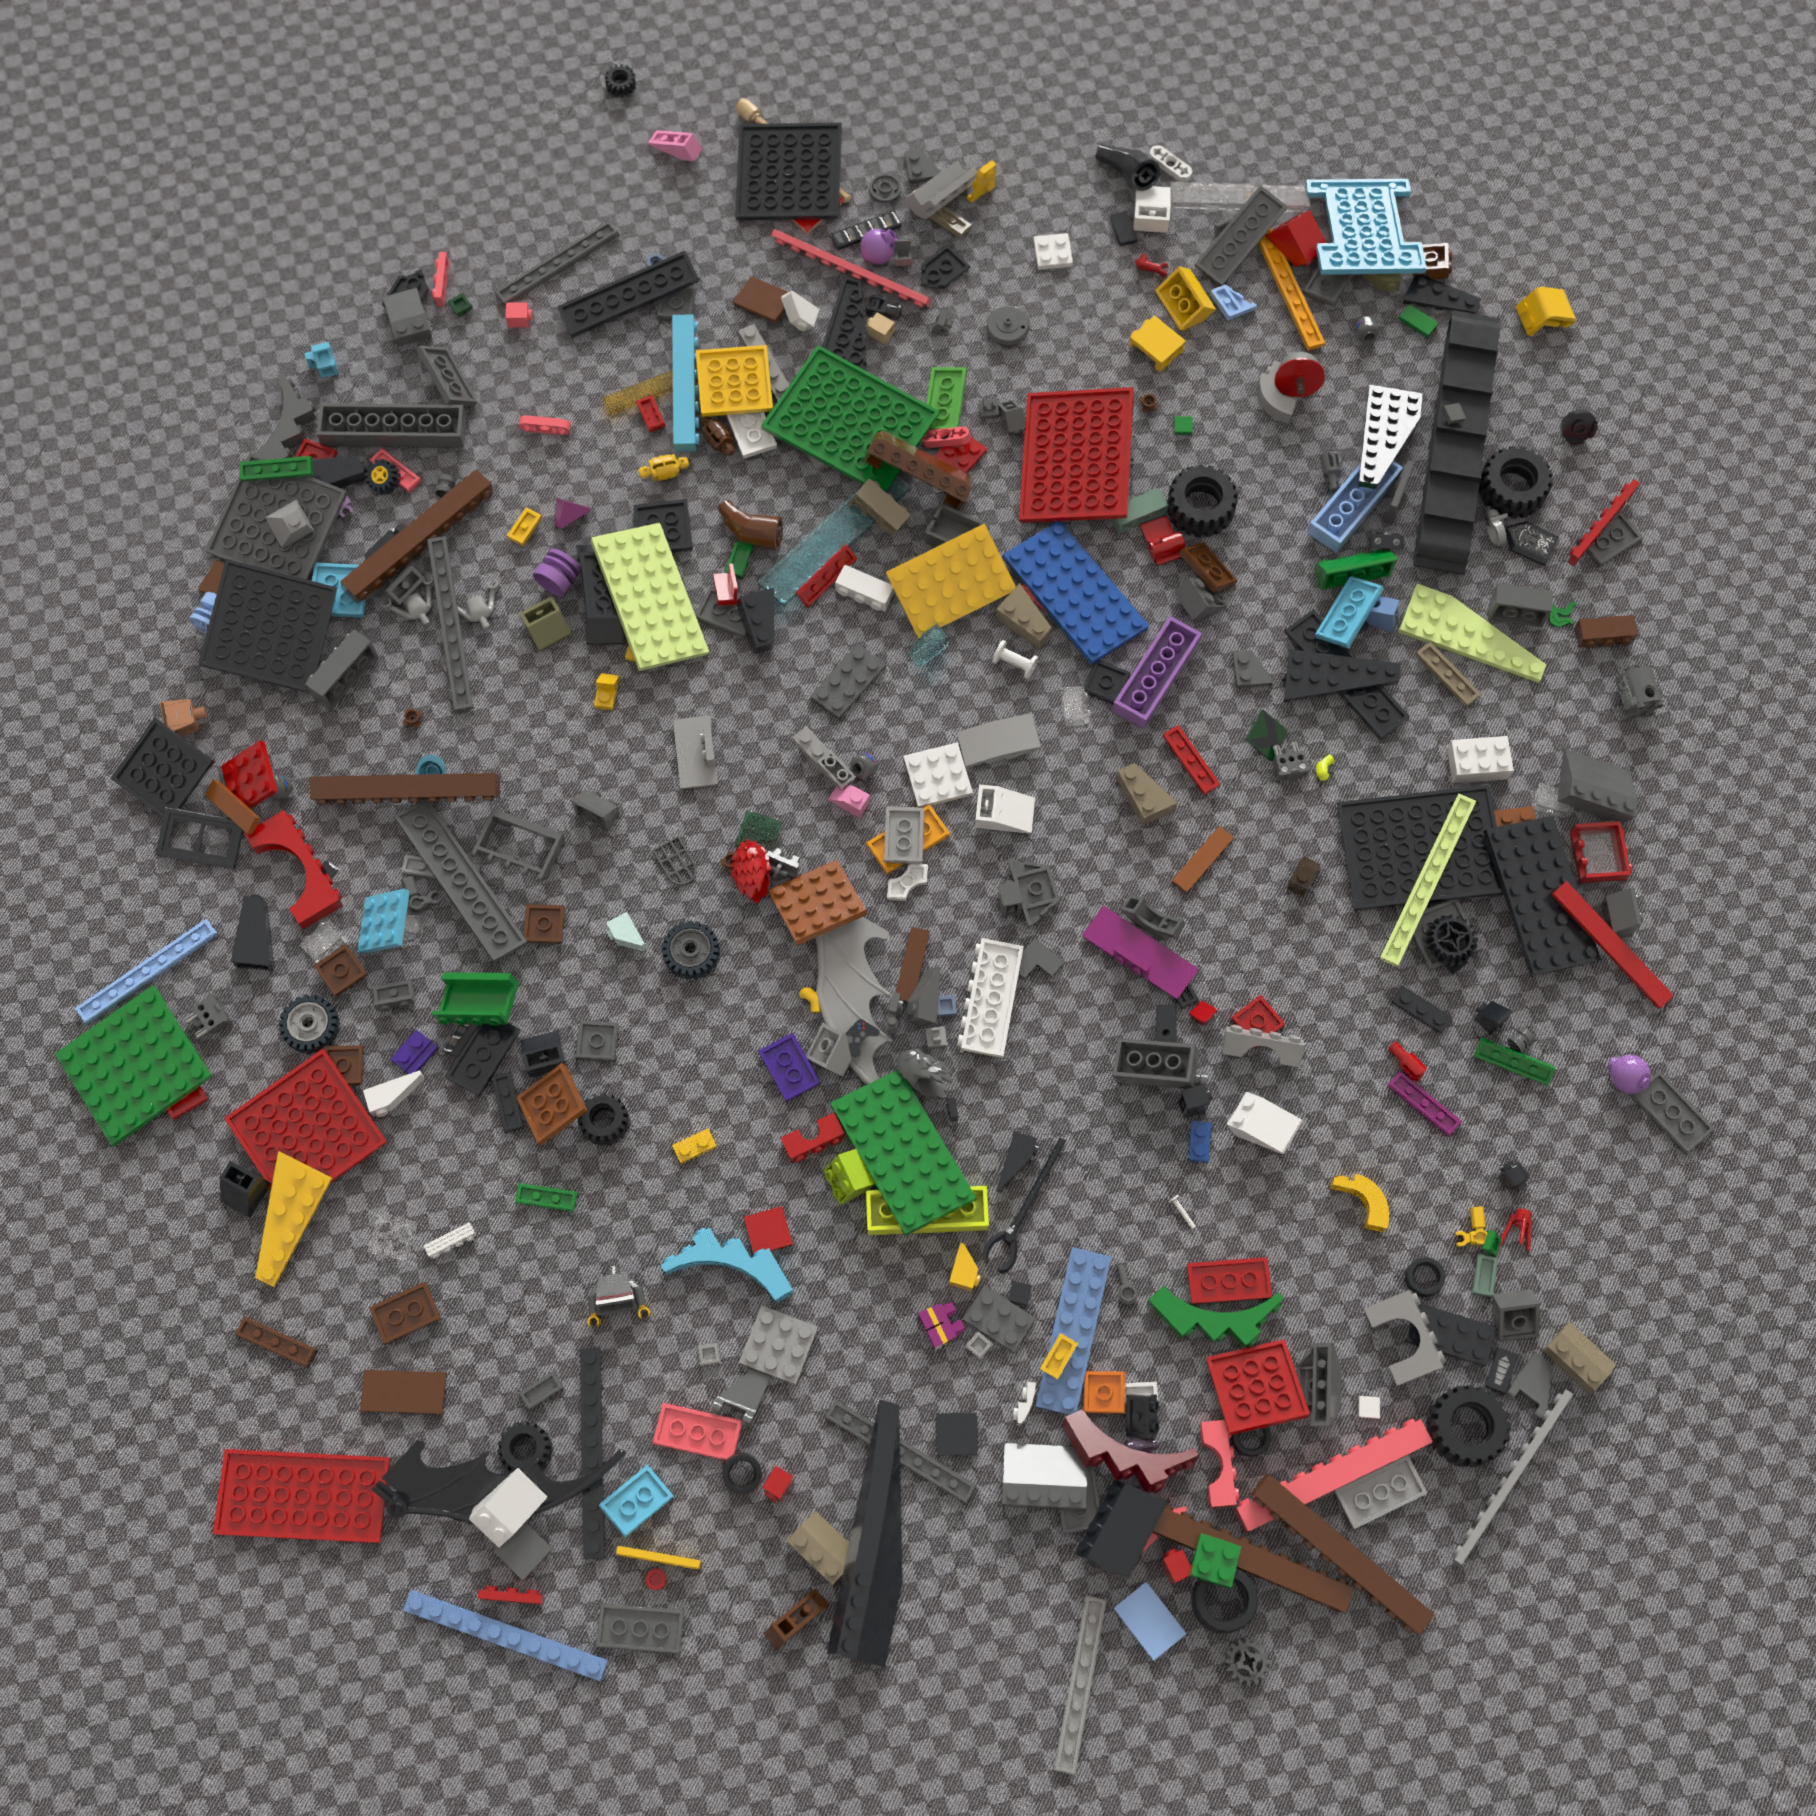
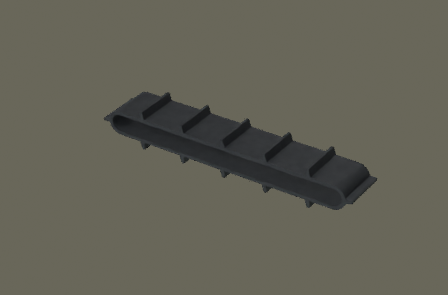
[1414,310,1501,575]

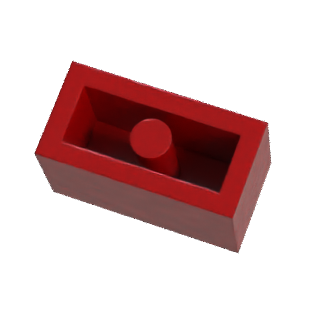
[762,1466,795,1503]
[1160,1548,1191,1585]

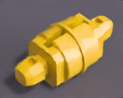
[638,454,689,481]

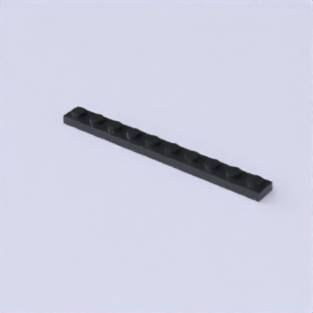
[580,1348,605,1560]

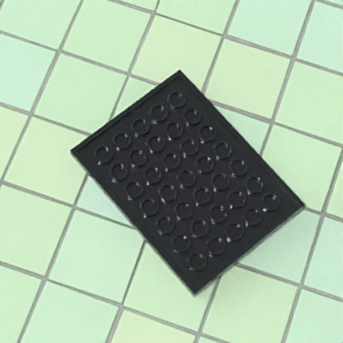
[1337,785,1503,911]

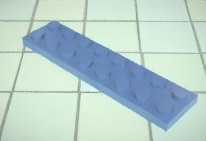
[1035,1247,1111,1415]

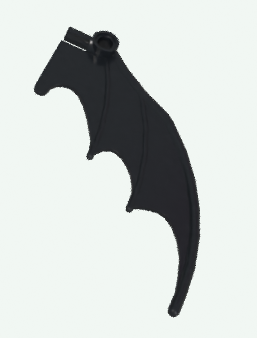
[371,1440,626,1524]

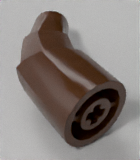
[718,500,783,551]

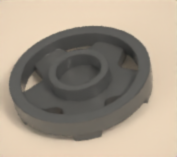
[869,173,901,203]

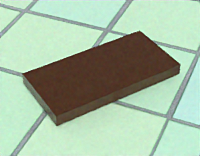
[360,1369,447,1415]

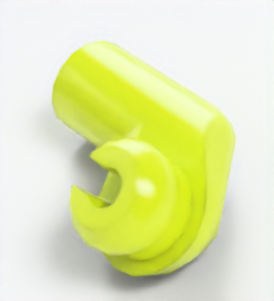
[1316,754,1335,781]

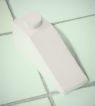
[363,1071,425,1117]

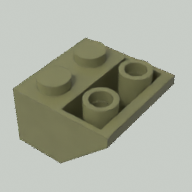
[519,596,572,651]

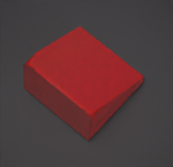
[1189,1000,1218,1027]

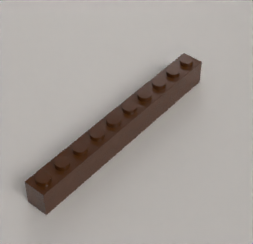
[340,469,493,604]
[310,773,501,805]
[1250,1474,1435,1635]
[1152,1505,1354,1613]

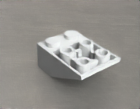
[1133,186,1170,233]
[975,784,1035,834]

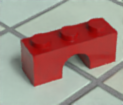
[781,1113,845,1163]

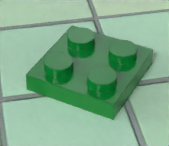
[1189,1533,1241,1589]

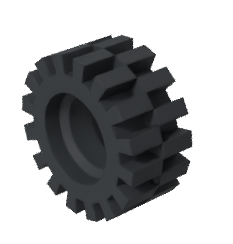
[605,64,636,98]

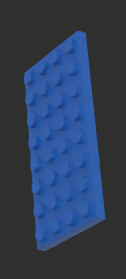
[1002,521,1149,665]

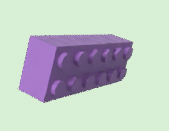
[1112,616,1202,729]

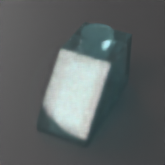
[908,624,949,668]

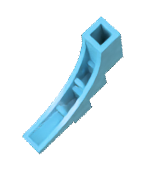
[661,1227,794,1303]

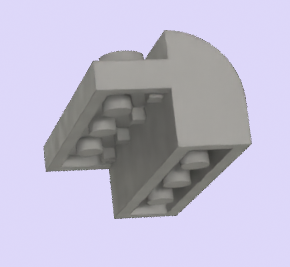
[904,160,978,218]

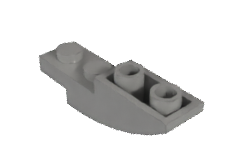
[792,726,856,789]

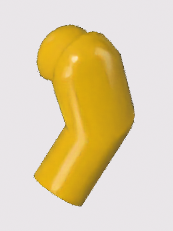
[799,987,820,1013]

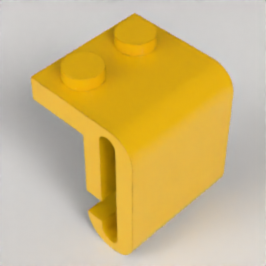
[1515,287,1576,336]

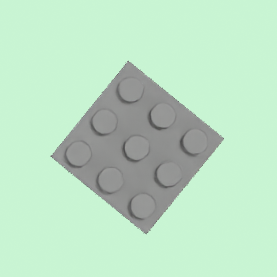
[739,1305,818,1385]

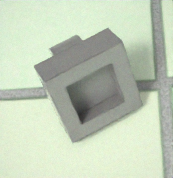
[925,1026,947,1049]

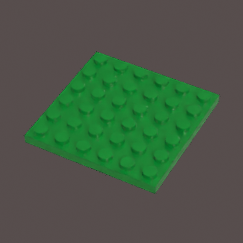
[55,985,213,1147]

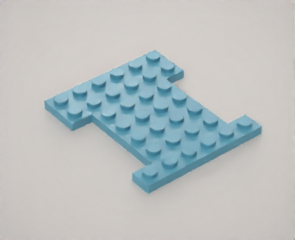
[1305,179,1426,275]

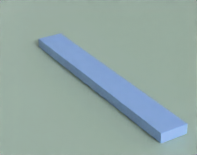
[75,919,218,1025]

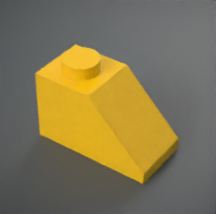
[949,1243,981,1292]

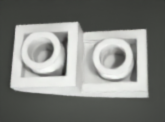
[1013,1382,1036,1426]

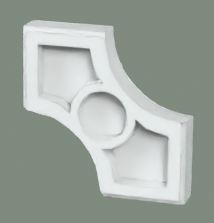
[887,863,928,901]

